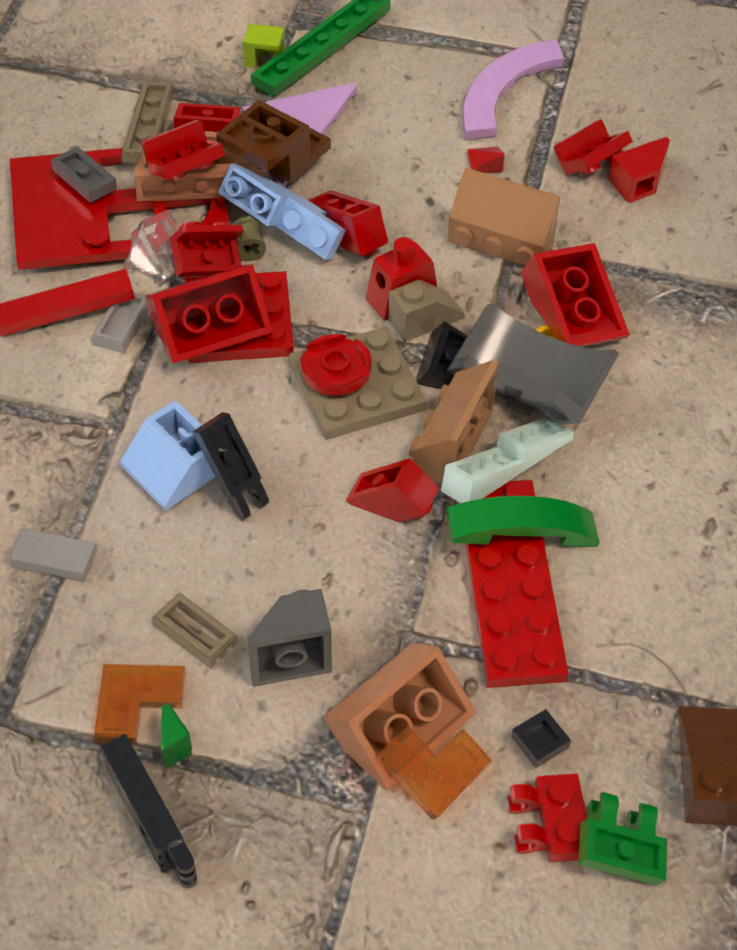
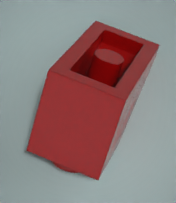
[346,458,439,523]

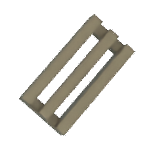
[152,592,238,669]

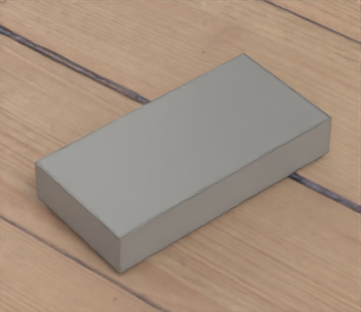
[91,293,150,354]
[9,528,97,582]

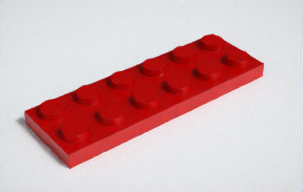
[459,480,569,688]

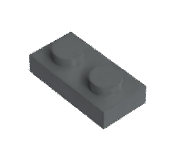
[51,146,117,203]

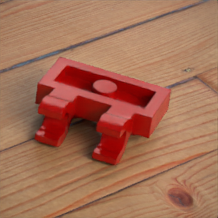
[507,773,587,863]

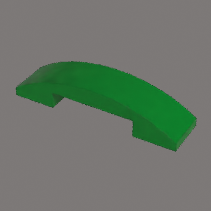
[446,496,600,547]

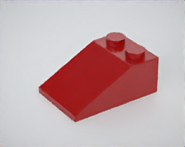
[520,243,630,347]

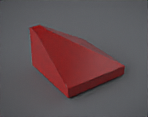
[467,147,505,173]

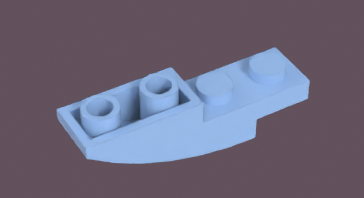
[218,163,346,260]

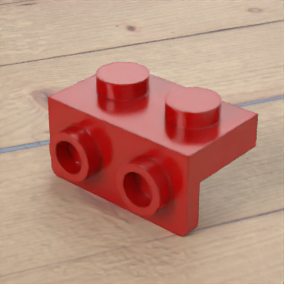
[553,119,633,175]
[141,120,225,181]
[169,221,244,277]

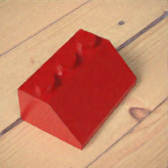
[145,264,273,364]

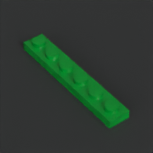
[251,0,391,97]

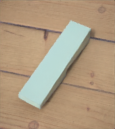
[441,417,574,503]

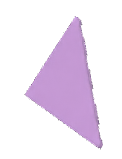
[243,82,357,188]

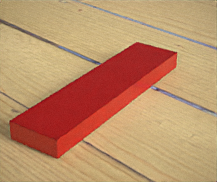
[0,268,136,336]

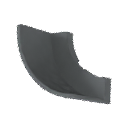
[447,304,619,424]

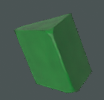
[161,704,192,768]

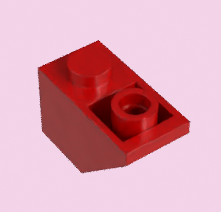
[608,137,670,203]

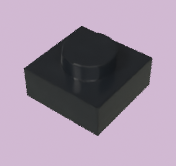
[511,709,571,768]

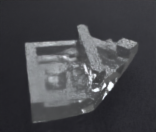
[123,210,186,287]

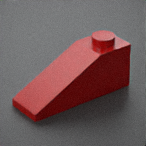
[308,190,389,256]

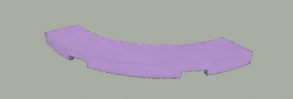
[463,39,564,140]

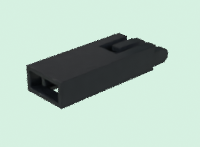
[100,733,198,888]

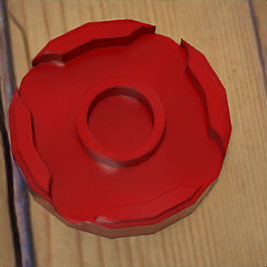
[300,334,372,396]

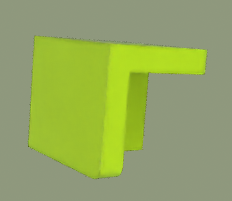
[243,23,285,68]

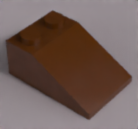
[678,706,737,826]

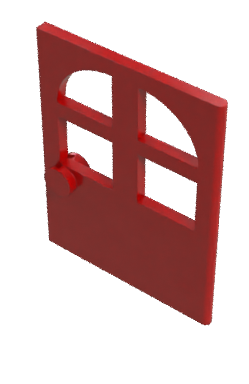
[9,148,229,270]

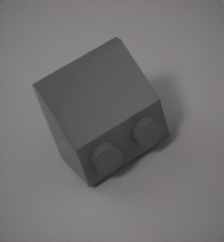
[247,589,332,687]

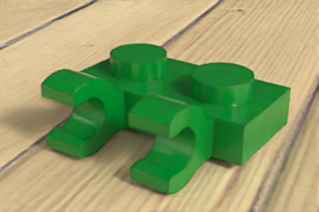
[578,792,667,886]

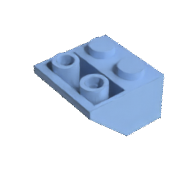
[120,400,216,511]

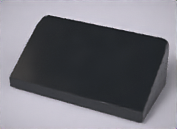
[416,321,468,390]

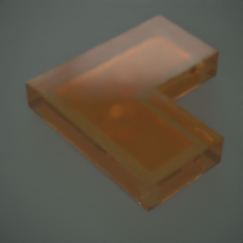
[94,664,186,744]
[375,726,492,820]

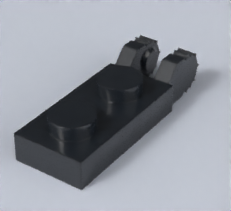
[192,412,269,521]

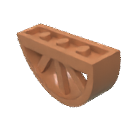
[135,131,268,202]

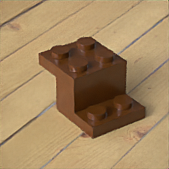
[216,99,331,183]

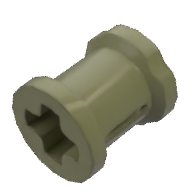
[233,216,266,261]

